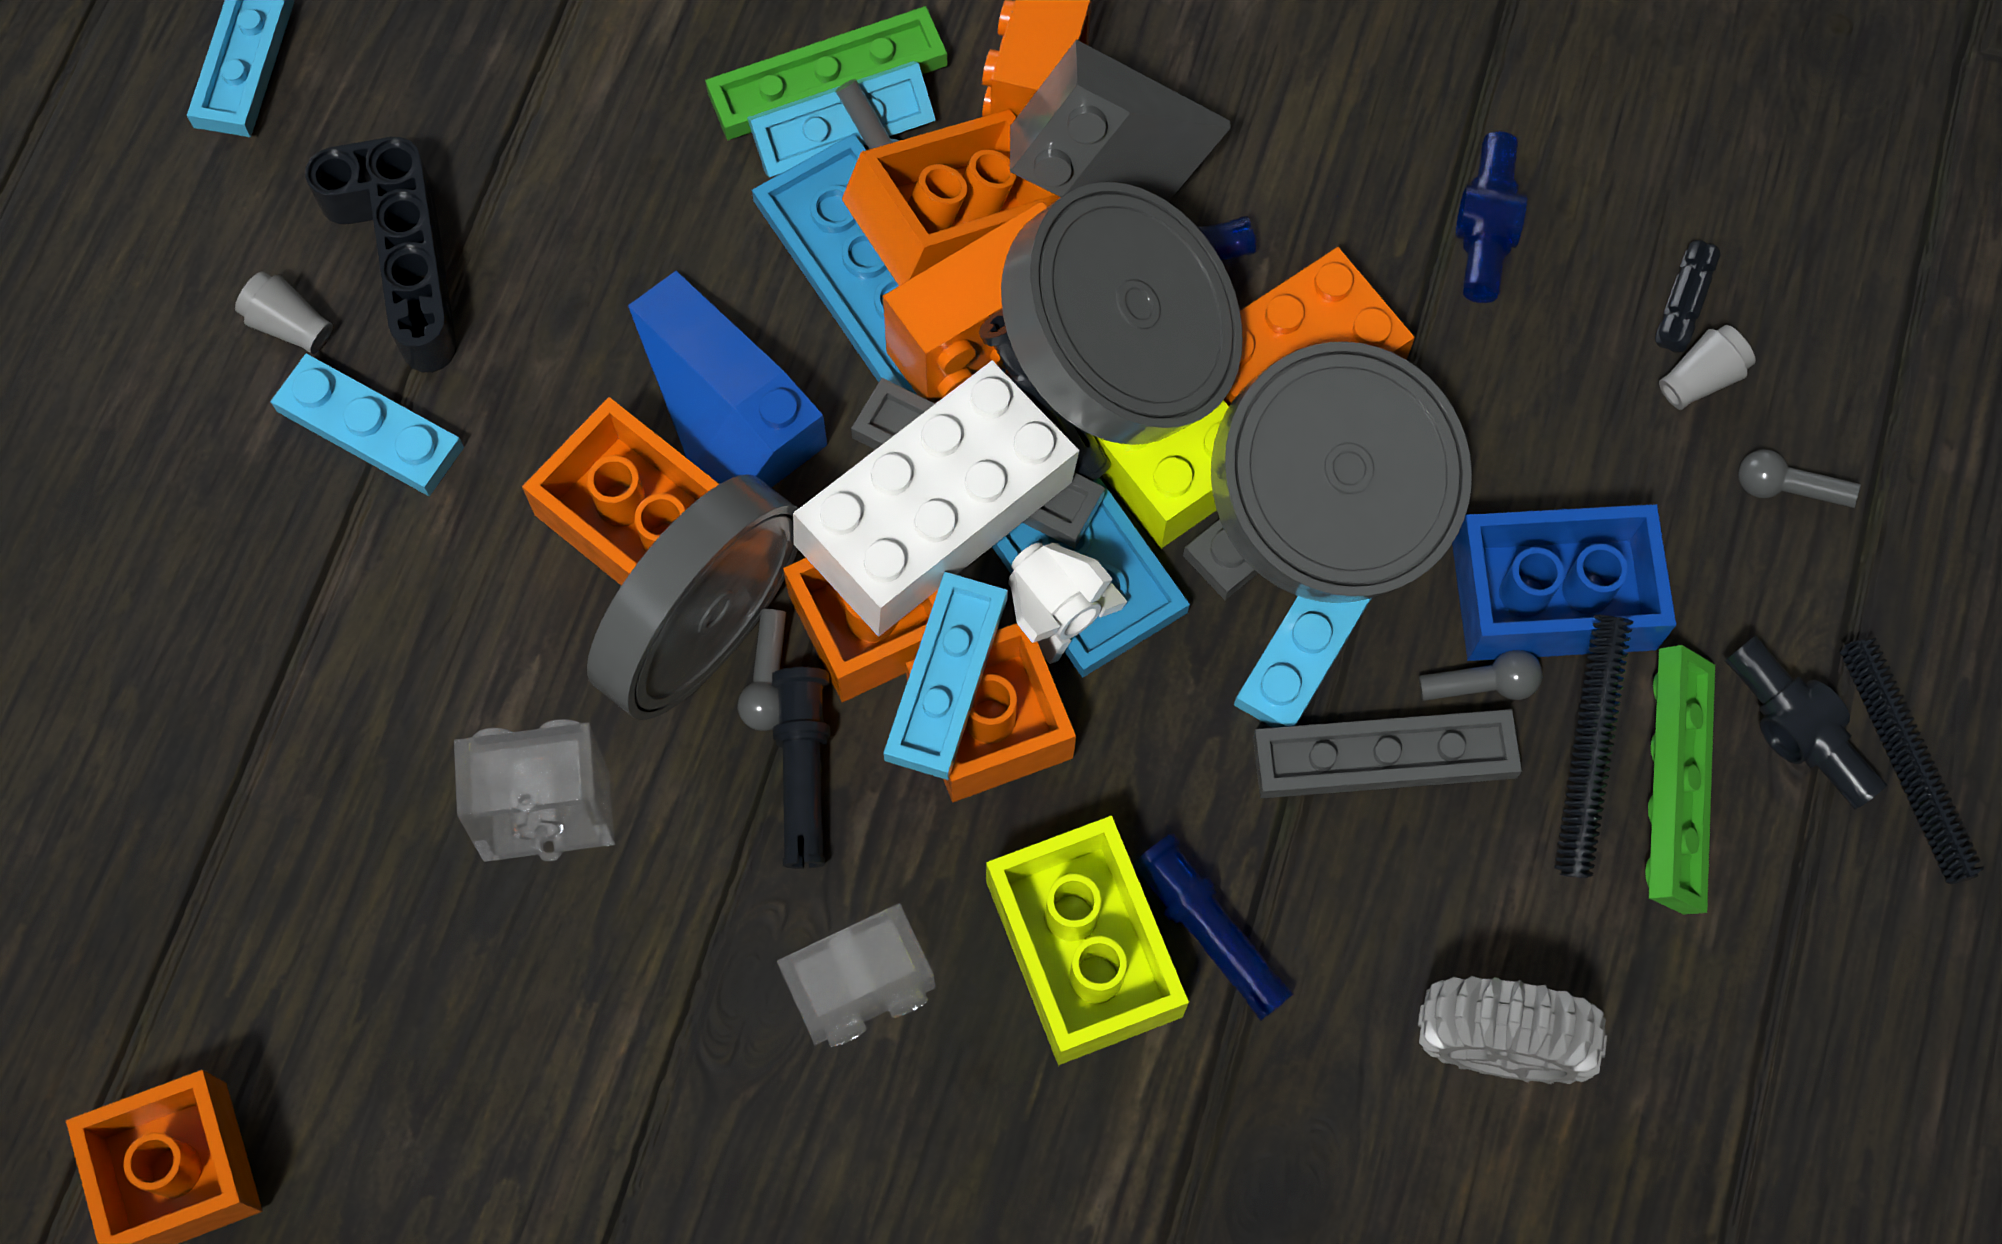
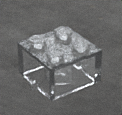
[454,719,615,862]

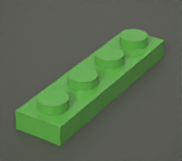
[705,6,947,140]
[1645,645,1715,915]

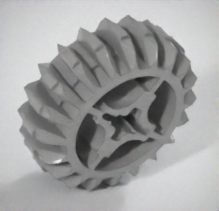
[1418,976,1607,1084]

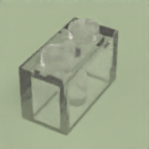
[777,903,935,1047]

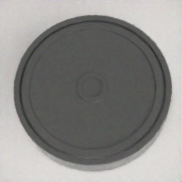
[1001,182,1243,445]
[1211,342,1472,603]
[587,474,799,720]

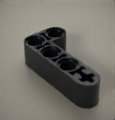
[305,137,456,373]

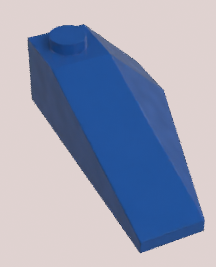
[628,271,827,488]

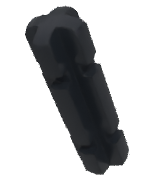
[1655,240,1721,353]

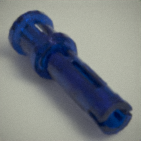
[1132,833,1294,1021]

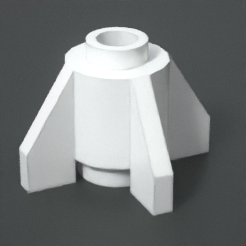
[1008,543,1127,664]

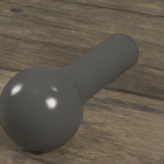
[835,79,900,149]
[1738,449,1861,508]
[737,609,786,731]
[1419,650,1543,701]

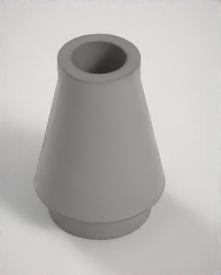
[235,271,333,354]
[1659,325,1756,410]

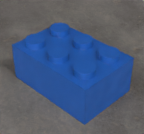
[1452,504,1676,661]

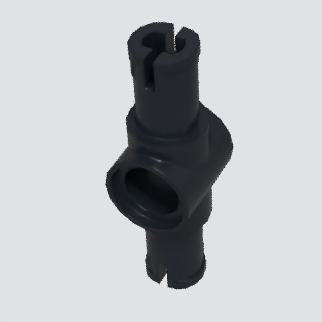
[1724,636,1887,810]

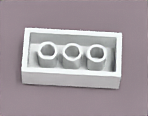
[793,360,1079,637]

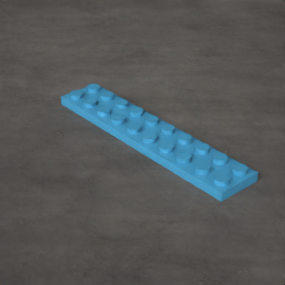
[752,133,1190,678]

